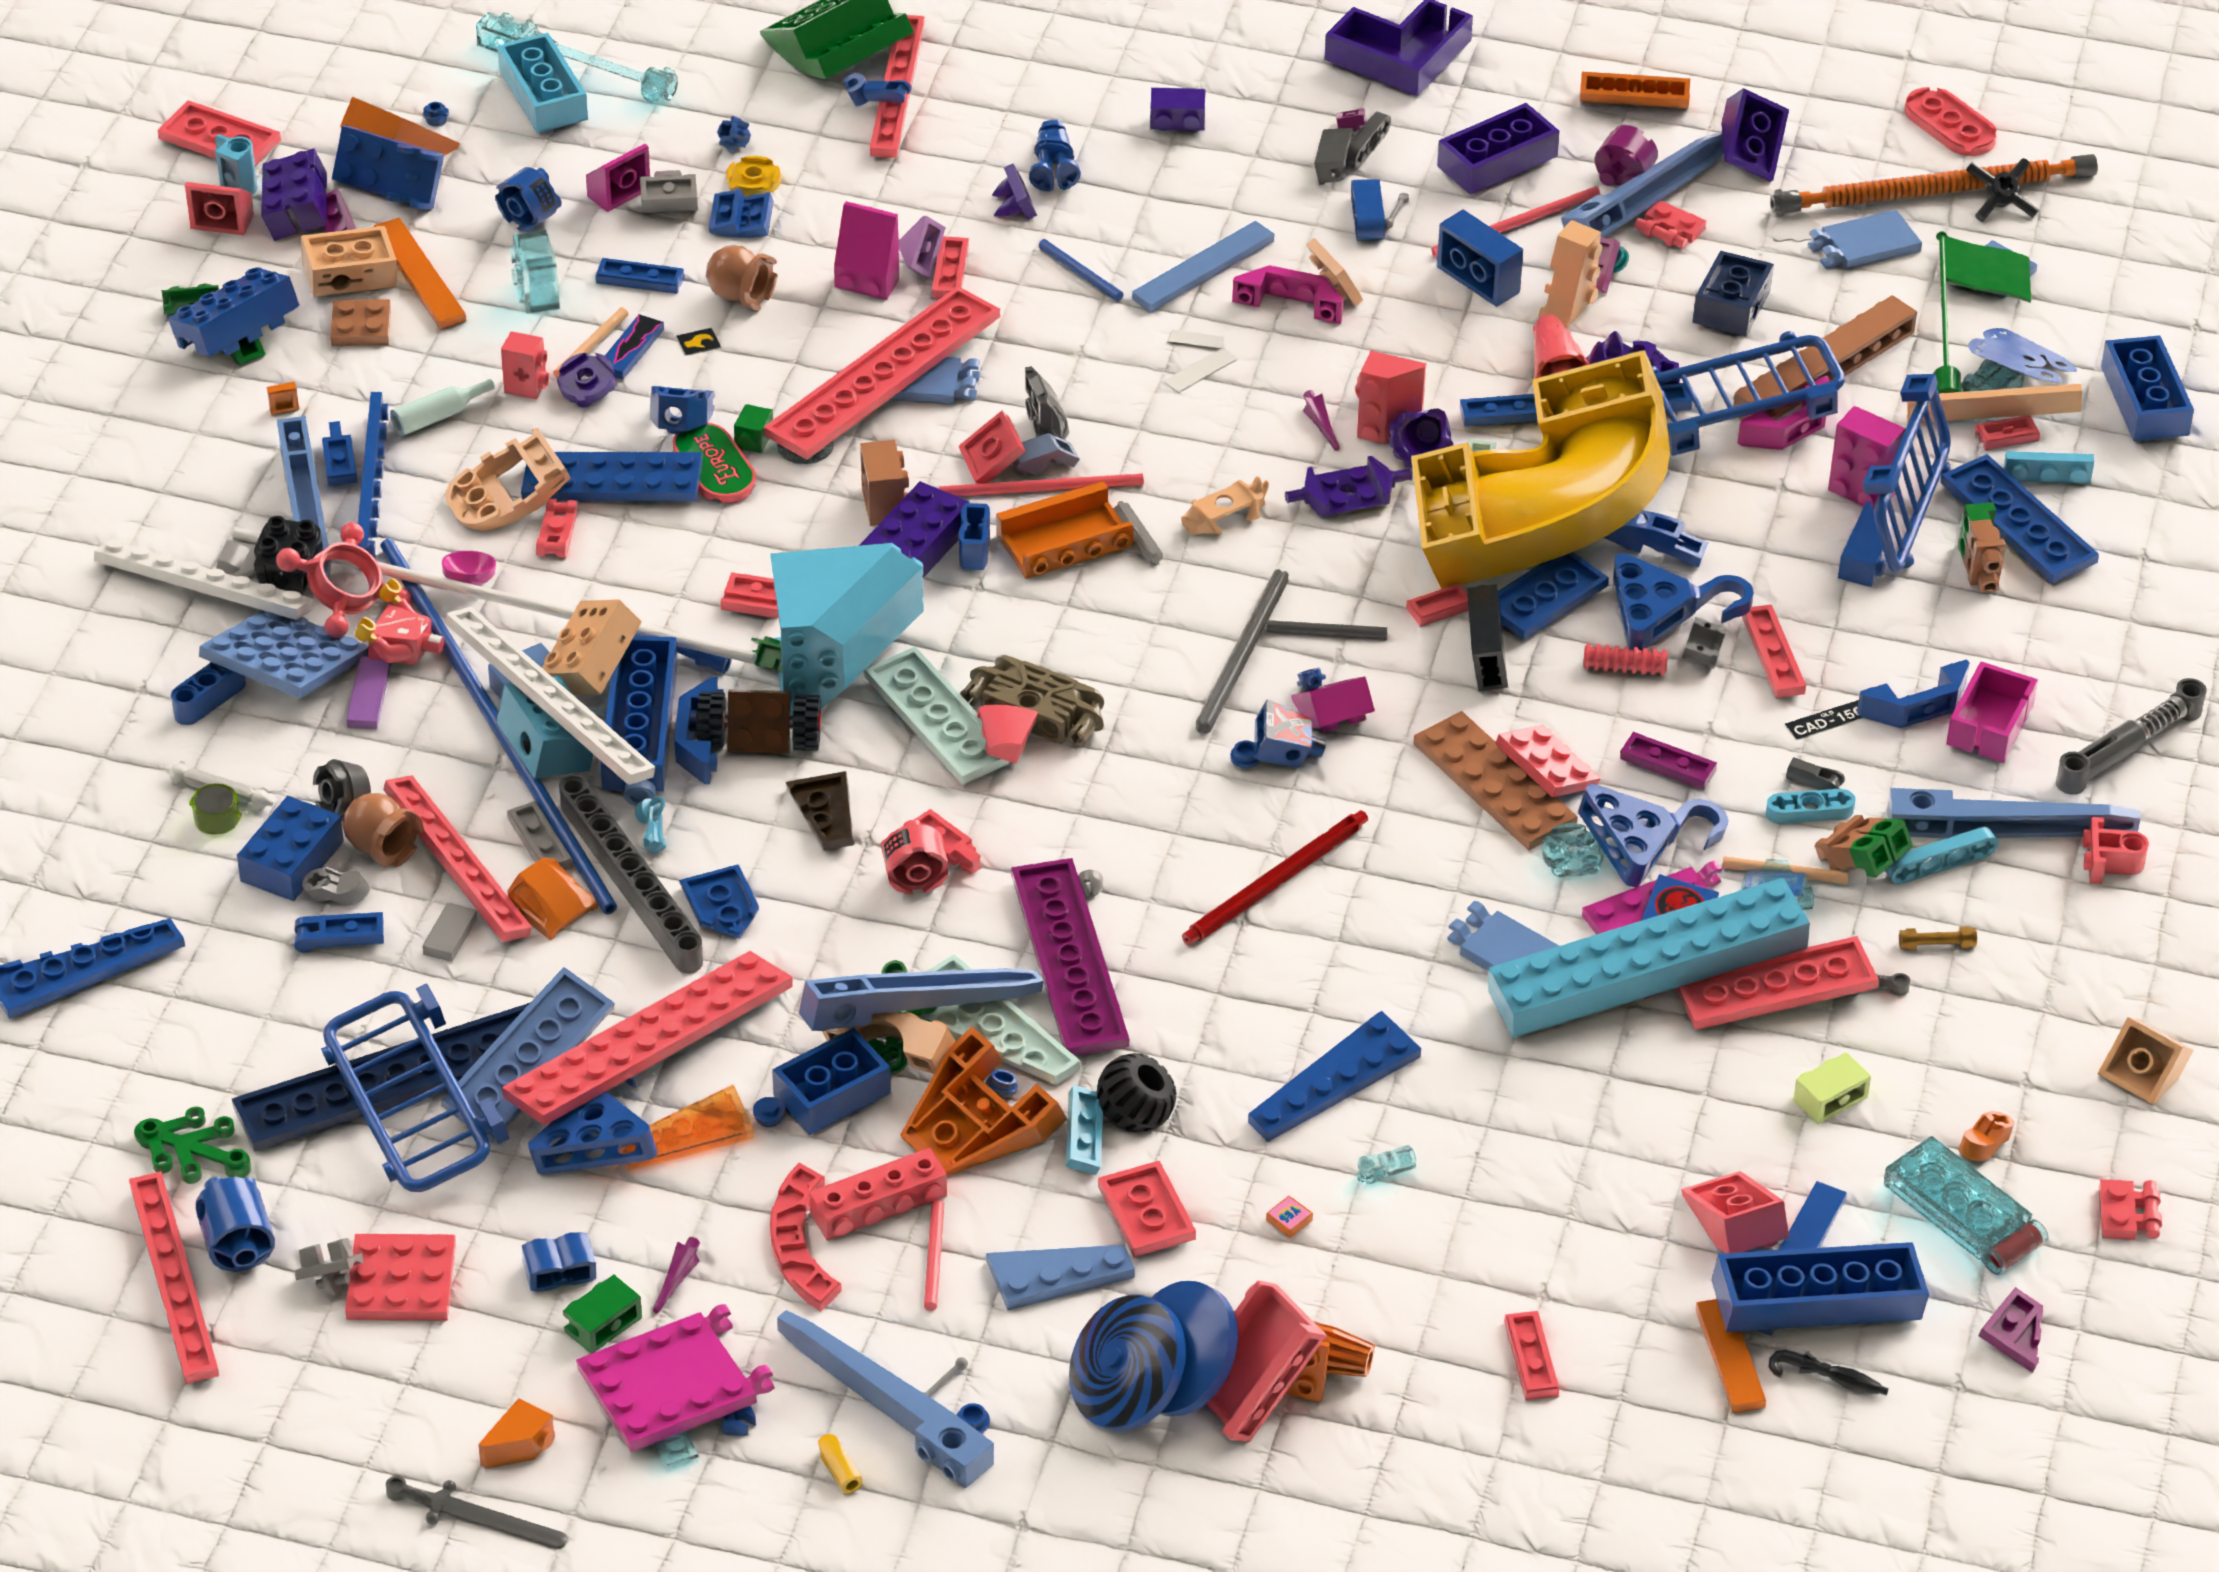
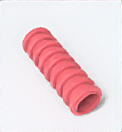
[1583,643,1668,676]

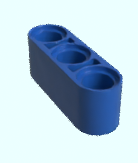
[1351,179,1385,240]
[171,662,246,725]

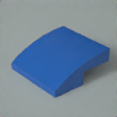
[708,189,774,238]

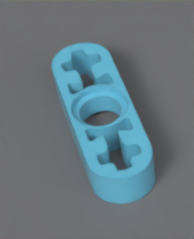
[1766,789,1856,824]

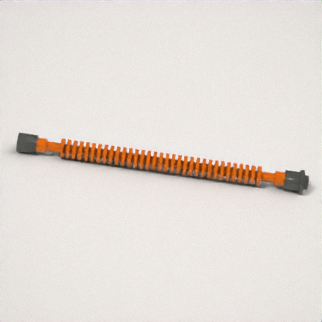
[1770,154,2098,217]

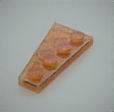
[620,1084,754,1172]

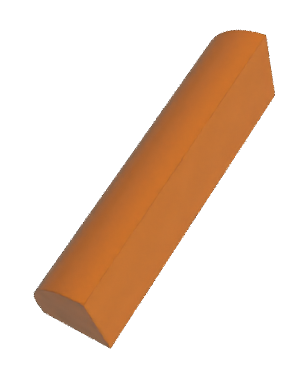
[1579,71,1691,109]

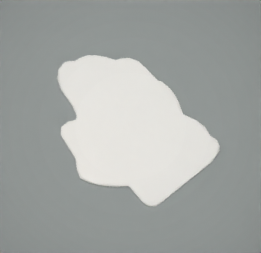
[1772,212,1821,242]

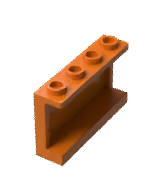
[996,481,1133,579]

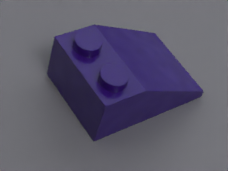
[1721,88,1790,182]

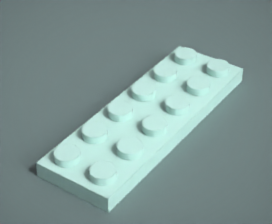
[864,646,1012,785]

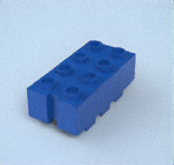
[168,267,300,357]

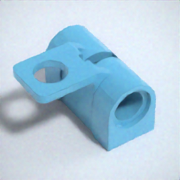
[215,134,258,195]

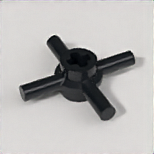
[1966,158,2040,222]

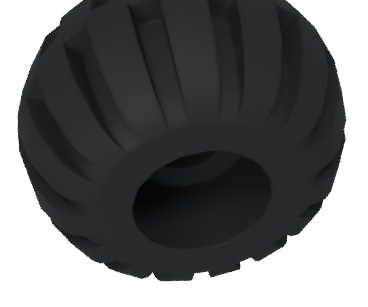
[1096,1053,1177,1132]

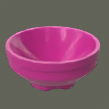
[441,550,496,587]

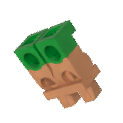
[1957,502,2006,592]
[1814,814,1913,878]

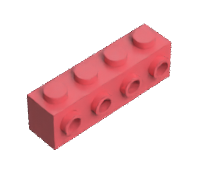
[809,1148,947,1240]

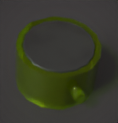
[189,783,243,835]

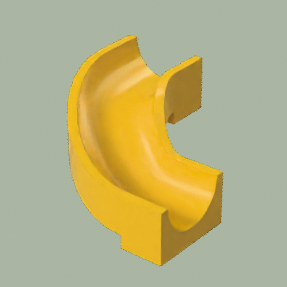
[1411,350,1670,589]

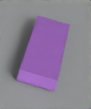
[346,656,391,729]

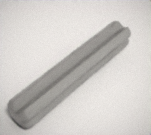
[1113,501,1163,565]

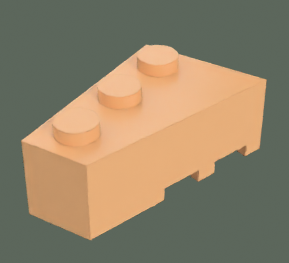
[1538,220,1602,328]

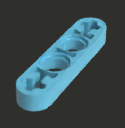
[1885,827,1999,884]

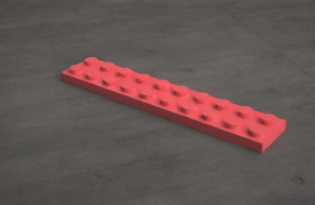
[764,286,1000,460]
[502,951,793,1126]

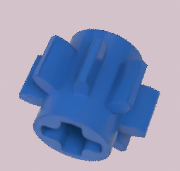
[717,116,751,152]

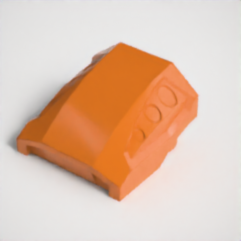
[507,858,598,940]

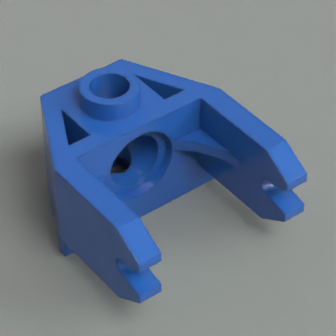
[650,386,715,434]

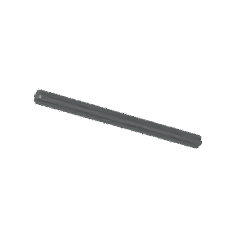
[1195,569,1289,734]

